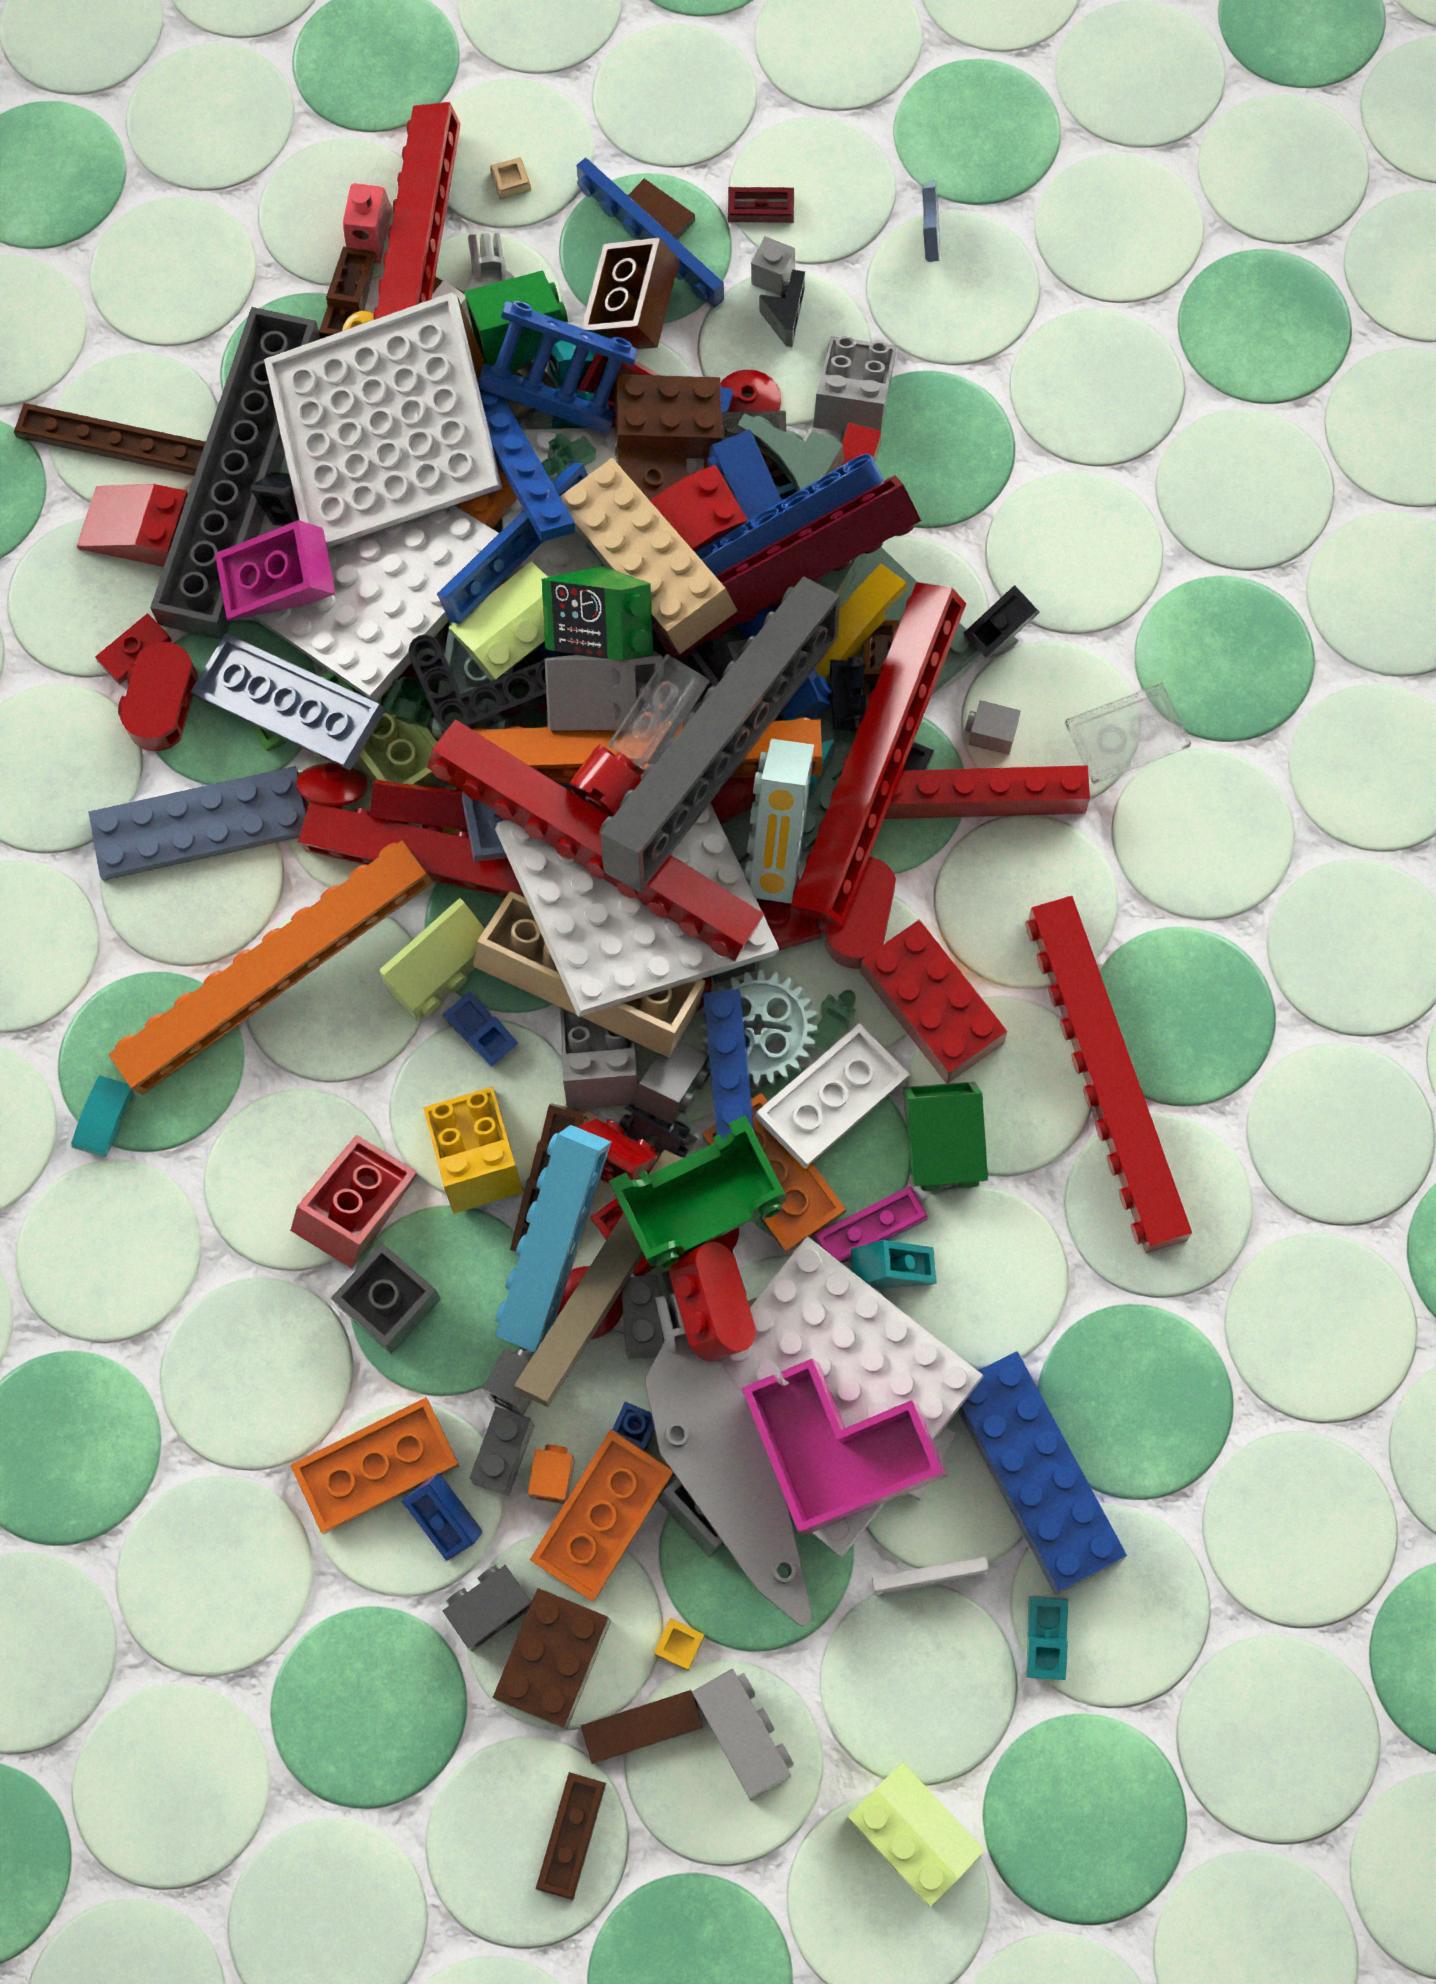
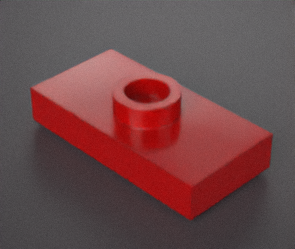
[95,613,172,685]

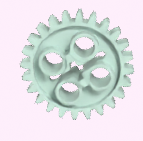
[700,970,819,1088]

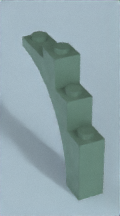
[738,413,866,603]

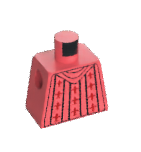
[343,183,392,263]

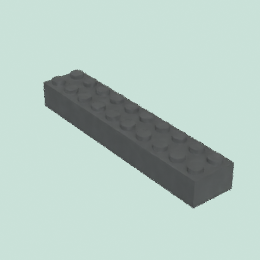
[150,307,320,639]
[599,576,840,893]

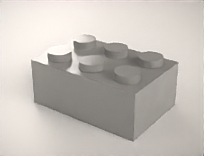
[692,1668,794,1801]

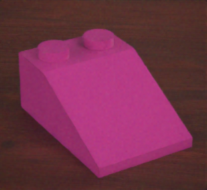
[215,520,335,620]

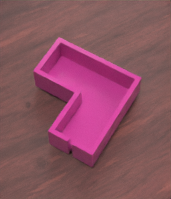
[742,1358,947,1535]

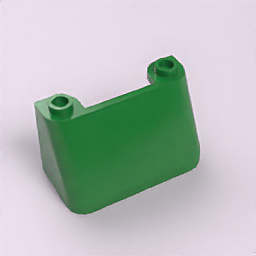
[609,1115,786,1269]

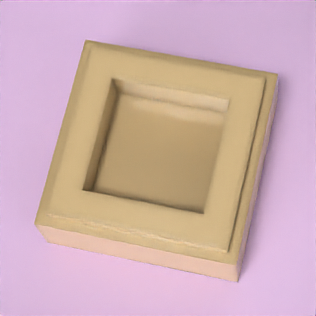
[490,157,531,199]

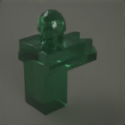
[541,433,596,476]
[381,676,432,728]
[810,990,856,1051]

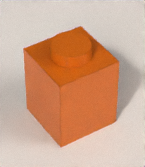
[527,1444,575,1504]

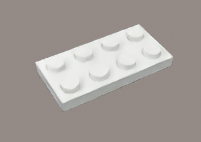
[755,1023,910,1169]

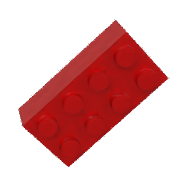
[860,919,1008,1084]

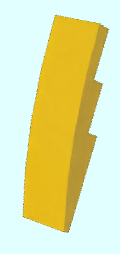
[815,563,908,685]

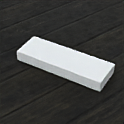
[872,1556,989,1596]

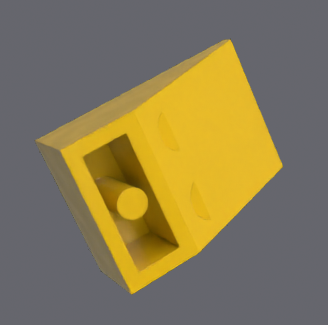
[423,1086,524,1214]

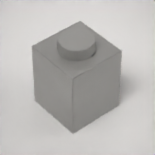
[751,236,795,296]
[965,700,1021,755]

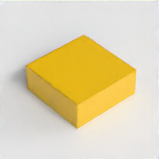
[654,1618,705,1671]

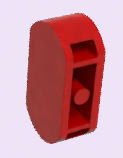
[118,642,198,751]
[820,857,896,969]
[669,1242,756,1362]

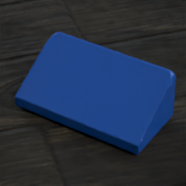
[402,1473,482,1561]

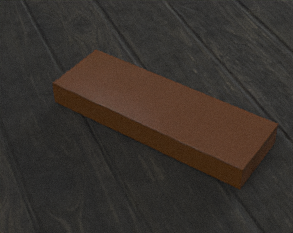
[580,1690,703,1764]
[536,1772,607,1900]

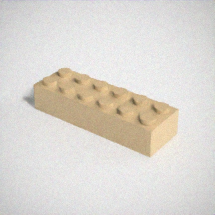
[560,458,737,654]
[474,891,706,1058]

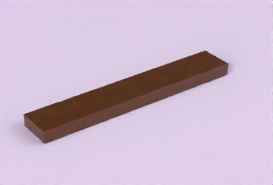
[14,403,206,476]

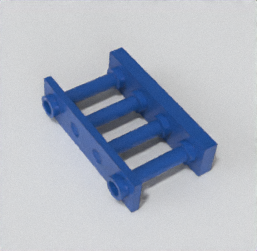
[478,301,637,435]

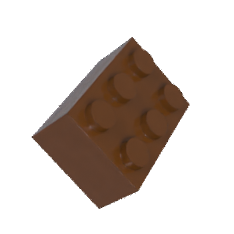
[582,238,680,350]
[614,374,722,459]
[492,1588,611,1730]

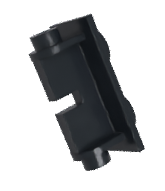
[830,657,866,732]
[619,1104,697,1158]

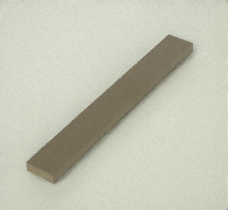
[514,1149,682,1407]

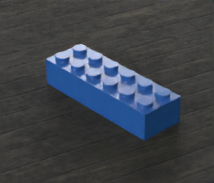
[958,1351,1127,1595]

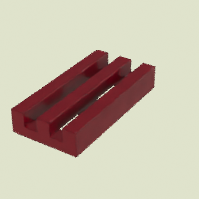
[728,187,794,223]

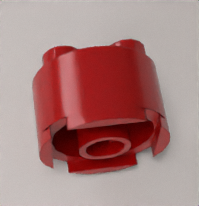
[569,744,642,817]

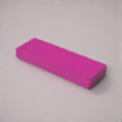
[813,1185,928,1263]

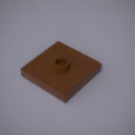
[616,446,687,500]

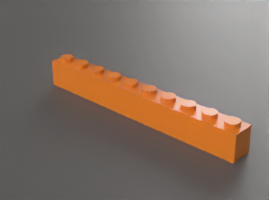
[472,718,822,783]
[108,840,434,1095]

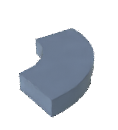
[922,181,940,262]

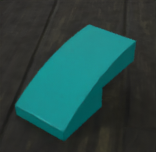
[71,1075,134,1158]
[1027,1595,1069,1680]

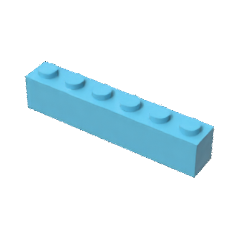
[495,1125,611,1353]

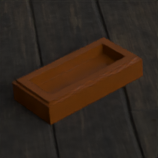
[628,178,695,240]

